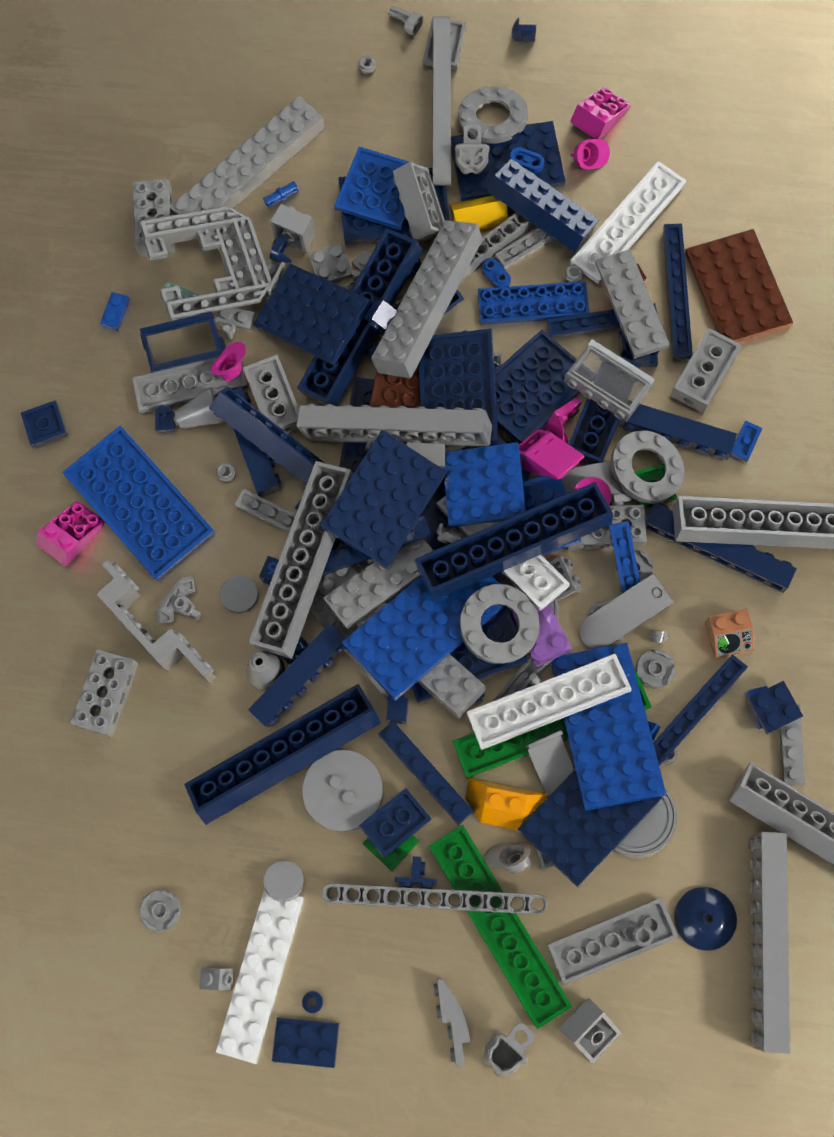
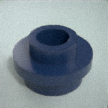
[302,991,323,1013]

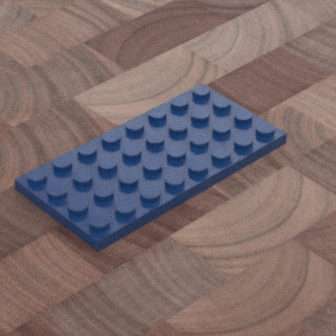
[62,425,215,581]
[342,576,505,701]
[551,643,666,811]

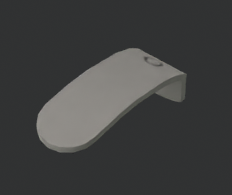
[562,461,626,495]
[580,574,675,649]
[526,731,575,798]

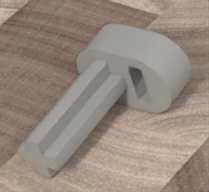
[388,6,424,36]

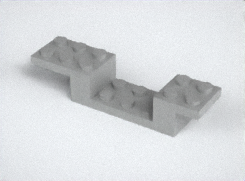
[97,560,216,683]

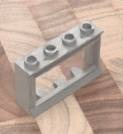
[564,339,655,422]

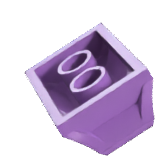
[511,604,572,667]

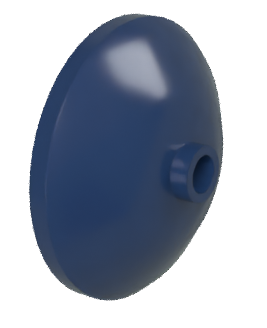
[674,887,737,951]

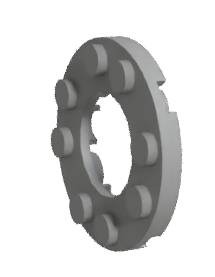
[458,86,528,144]
[610,431,684,503]
[459,584,539,664]

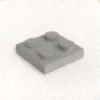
[308,243,352,283]

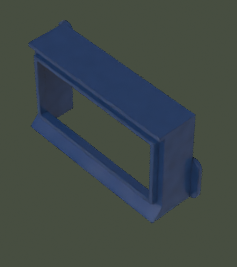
[140,312,226,373]

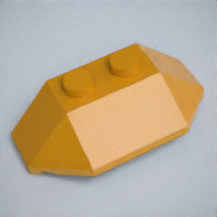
[465,778,548,831]

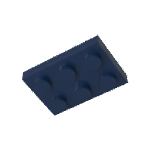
[359,788,432,859]
[272,1017,339,1068]

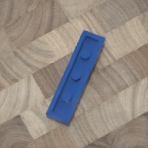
[609,521,640,593]

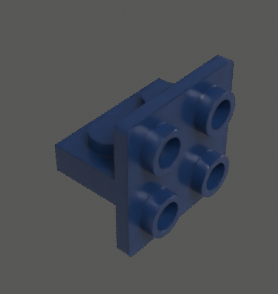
[395,856,437,889]

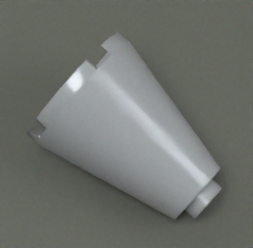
[173,387,225,429]
[246,652,285,690]

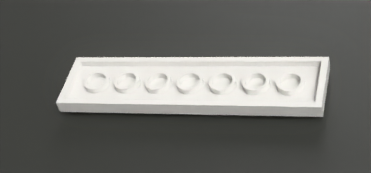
[570,161,686,284]
[437,496,570,611]
[467,654,631,750]
[216,890,305,1064]

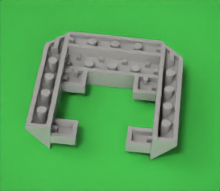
[140,206,272,320]

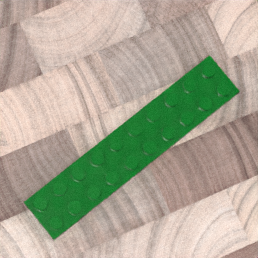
[452,671,652,779]
[429,825,572,1029]

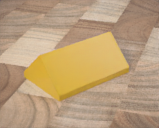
[449,195,508,232]

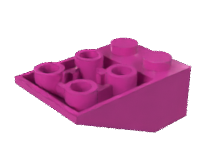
[570,87,631,139]
[519,429,584,480]
[37,501,106,567]

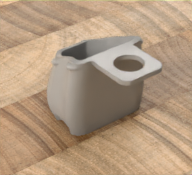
[455,124,490,174]
[484,1023,535,1077]

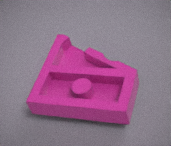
[543,397,582,430]

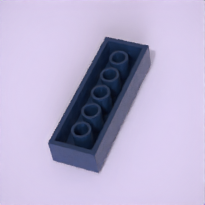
[487,159,599,252]
[568,356,641,465]

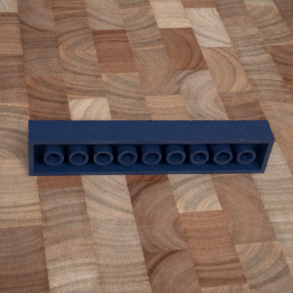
[297,228,423,406]
[415,482,613,601]
[184,684,381,825]

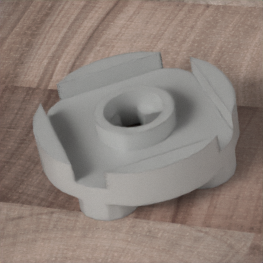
[436,523,466,544]

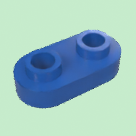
[510,147,544,173]
[481,258,511,288]

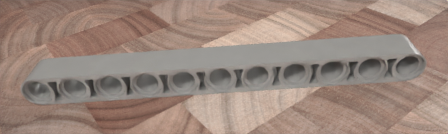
[433,16,451,186]
[377,212,530,337]
[322,883,547,914]

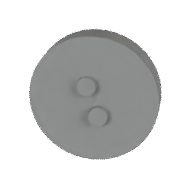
[302,750,383,832]
[613,788,677,858]

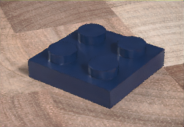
[21,400,68,447]
[747,681,803,735]

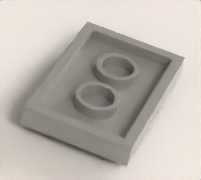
[423,18,466,70]

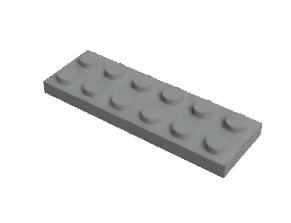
[595,249,670,359]
[132,357,248,413]
[323,539,433,629]
[547,898,678,985]

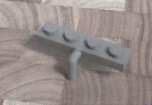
[493,655,554,701]

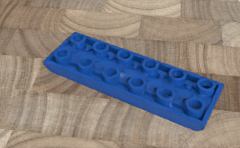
[478,281,589,325]

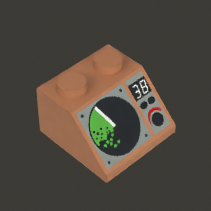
[705,609,754,659]

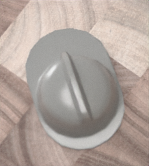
[485,842,531,874]

